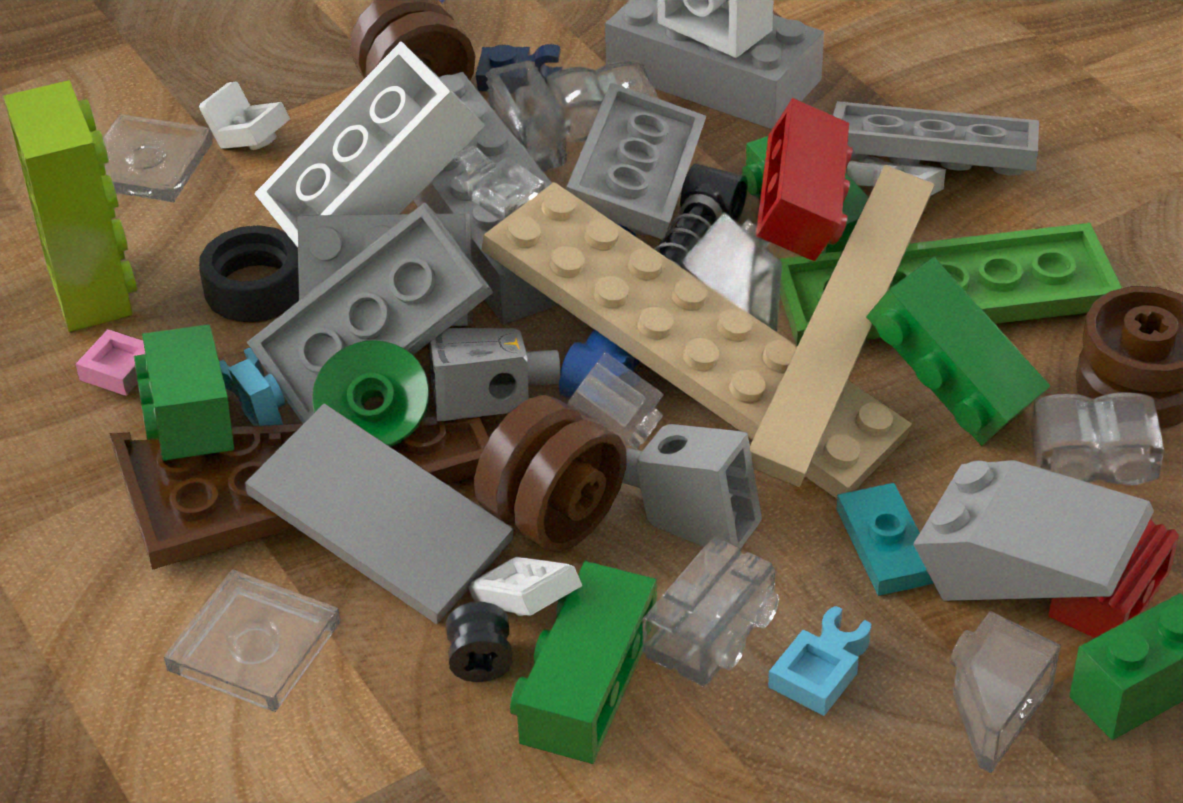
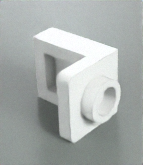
[199,82,290,150]

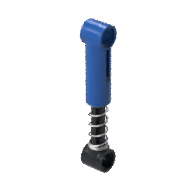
[559,164,748,412]

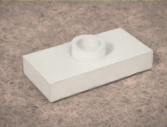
[468,557,582,616]

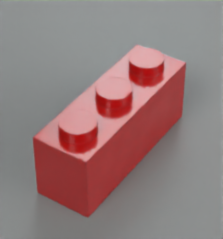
[756,98,853,262]

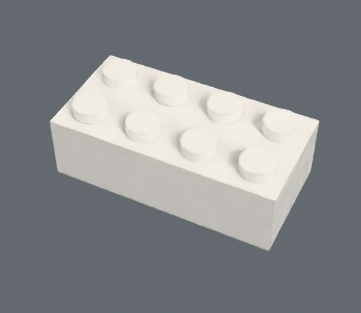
[254,42,485,247]

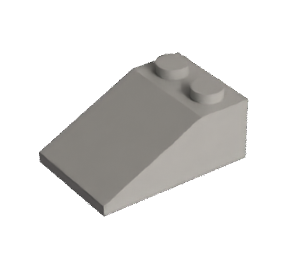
[913,460,1154,601]

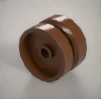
[350,0,476,80]
[1076,286,1183,430]
[474,395,627,553]

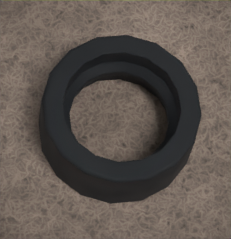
[199,225,299,322]

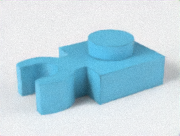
[768,606,871,716]

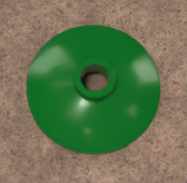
[312,340,429,447]

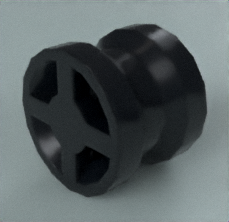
[446,602,513,682]

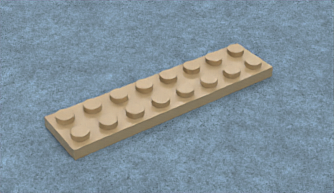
[481,182,912,498]

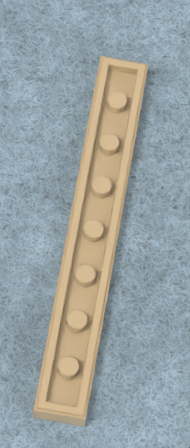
[750,165,935,487]

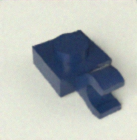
[476,44,563,91]

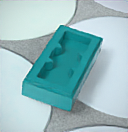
[836,483,934,596]

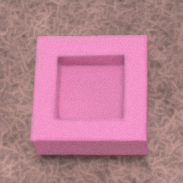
[76,329,145,396]

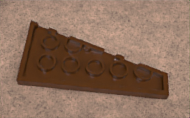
[109,417,489,570]

